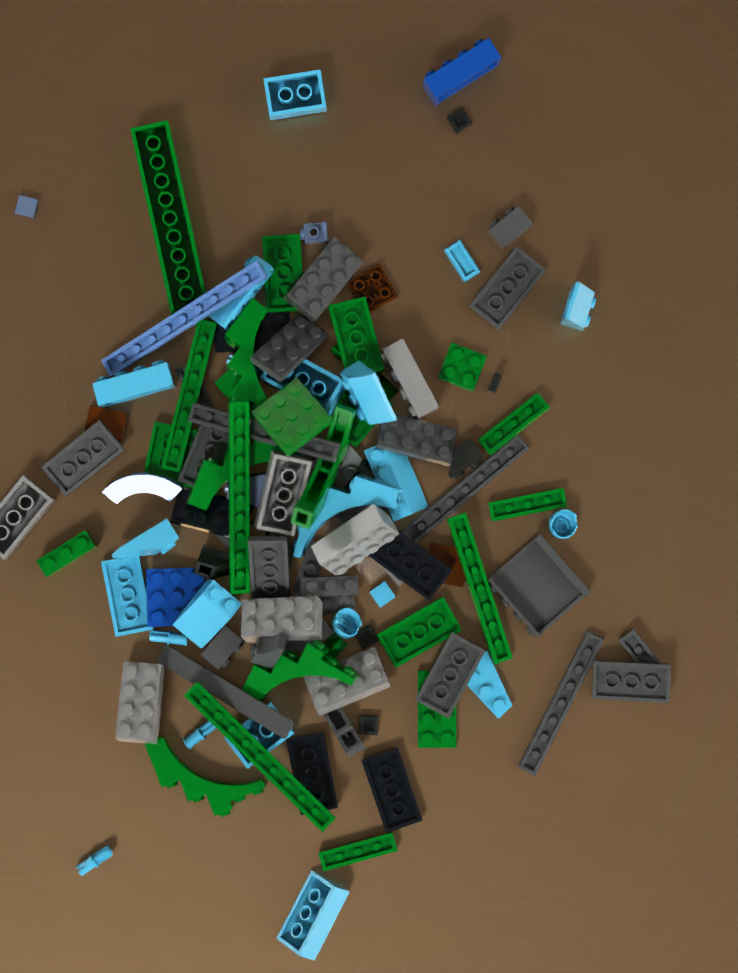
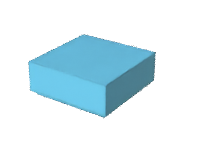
[369,581,396,608]

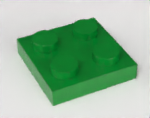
[438,342,487,392]

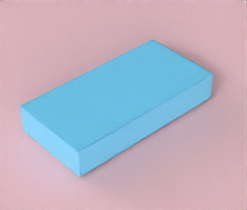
[444,240,481,283]

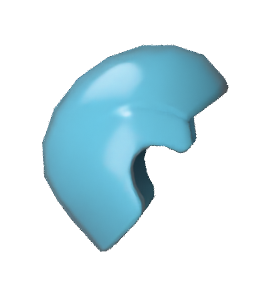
[549,509,578,539]
[331,607,362,639]

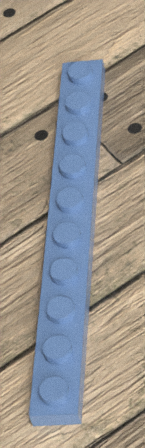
[101,261,268,377]

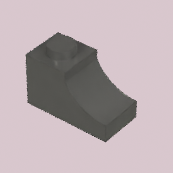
[249,632,287,669]

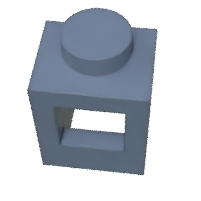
[300,222,328,245]

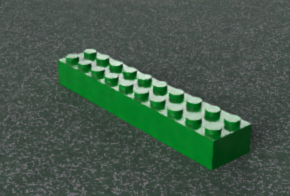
[130,120,207,315]

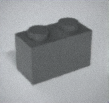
[488,206,533,250]
[201,625,244,669]

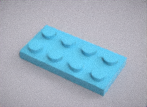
[101,556,154,637]

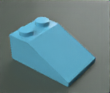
[560,281,597,331]
[111,519,179,558]
[172,579,242,649]

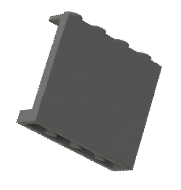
[487,534,591,638]

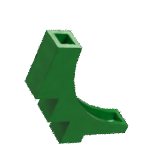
[224,298,268,410]
[291,403,356,529]
[186,439,304,510]
[242,640,359,702]
[145,736,266,817]

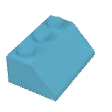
[340,361,397,425]

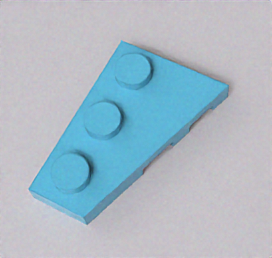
[467,650,512,719]

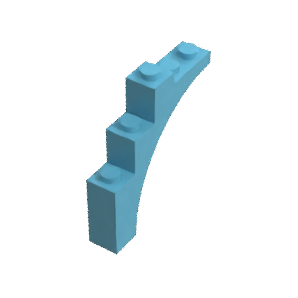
[292,474,403,558]

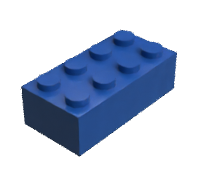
[423,38,501,106]

